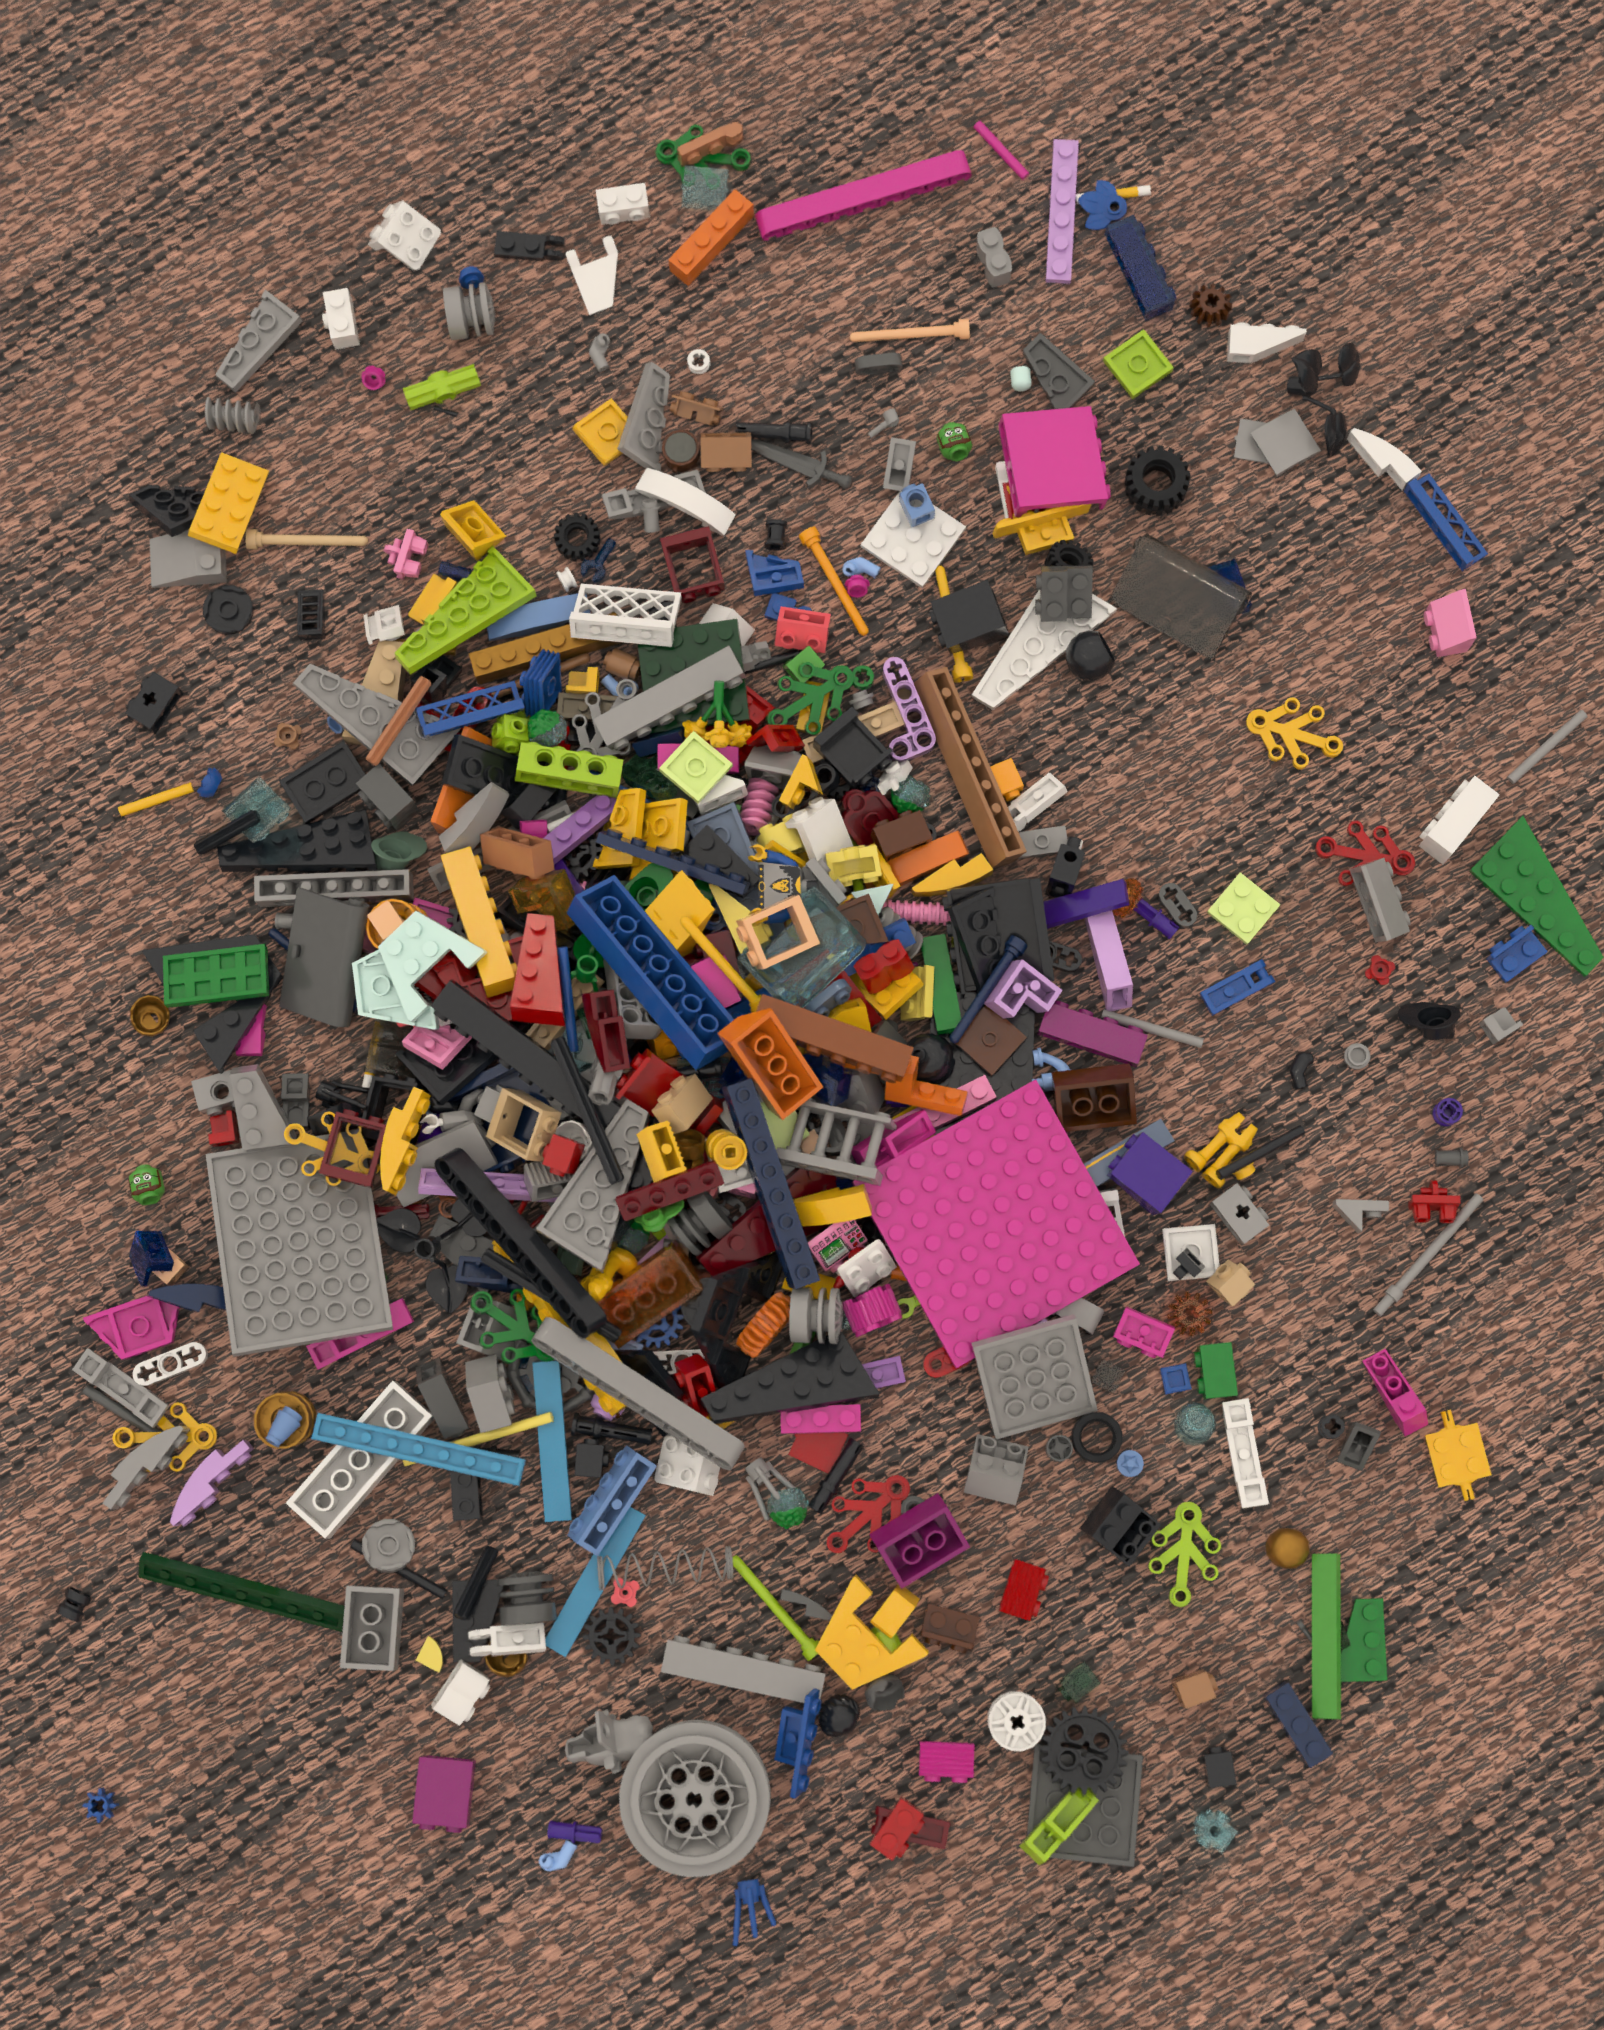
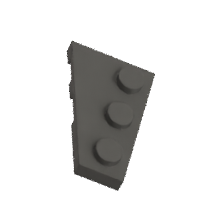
[1023,333,1095,409]

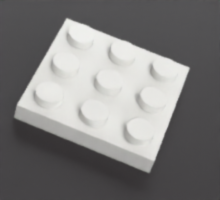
[861,491,966,589]

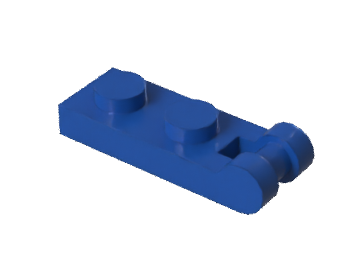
[1200,959,1275,1016]

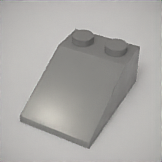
[150,530,227,588]

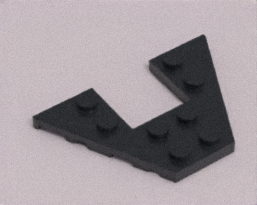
[142,934,283,1074]
[691,1252,782,1389]

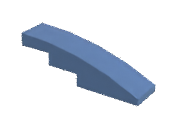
[486,593,590,641]

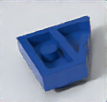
[745,550,804,596]

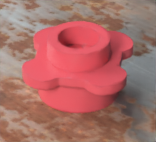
[611,1578,640,1607]

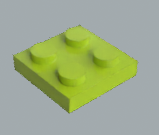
[1103,329,1174,399]

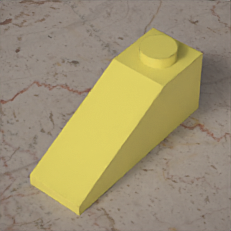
[708,883,774,958]

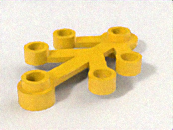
[1246,697,1343,770]
[284,1112,381,1186]
[113,1402,218,1472]

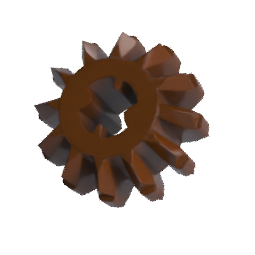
[1189,283,1233,328]

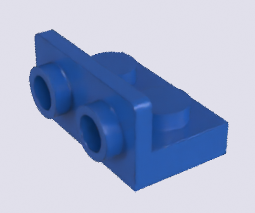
[1486,925,1548,983]

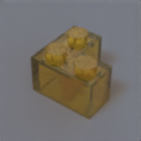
[508,869,575,931]

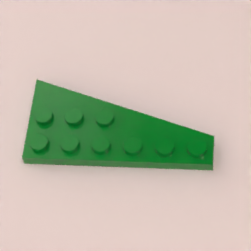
[1469,816,1604,977]

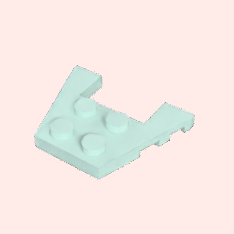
[378,911,487,1022]
[352,949,439,1030]

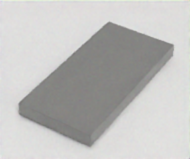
[379,1119,498,1208]

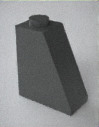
[416,1356,469,1439]

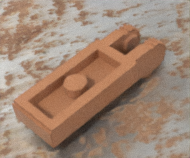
[677,122,743,167]

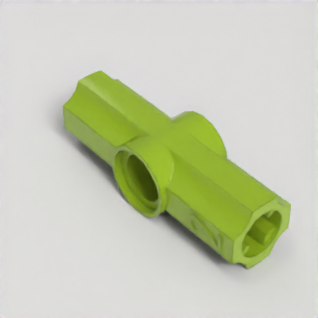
[403,364,481,410]

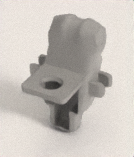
[565,1710,653,1774]

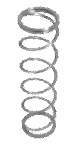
[597,1545,733,1591]

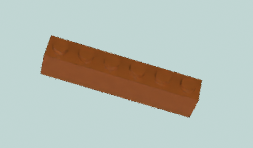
[756,994,914,1083]

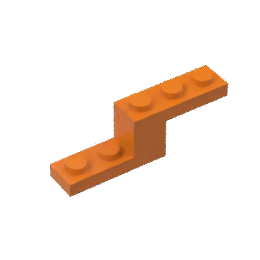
[835,1055,968,1116]

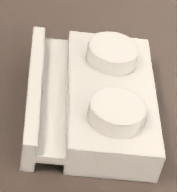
[364,605,405,645]

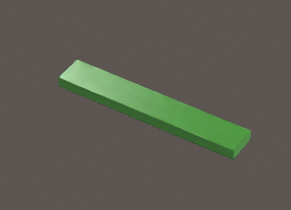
[1312,1554,1341,1719]

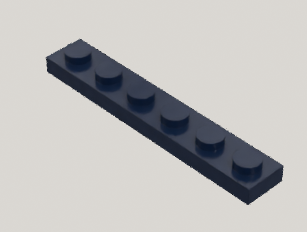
[596,828,750,895]

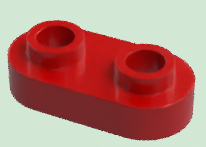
[923,1347,972,1378]

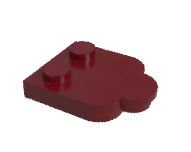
[841,789,899,846]

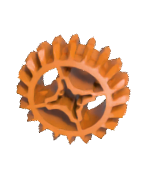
[736,1292,791,1358]

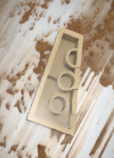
[342,640,406,745]

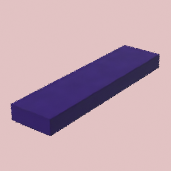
[1043,879,1130,929]

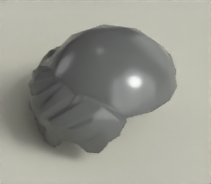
[864,1674,905,1712]

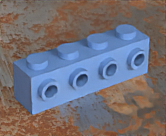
[567,1445,657,1557]

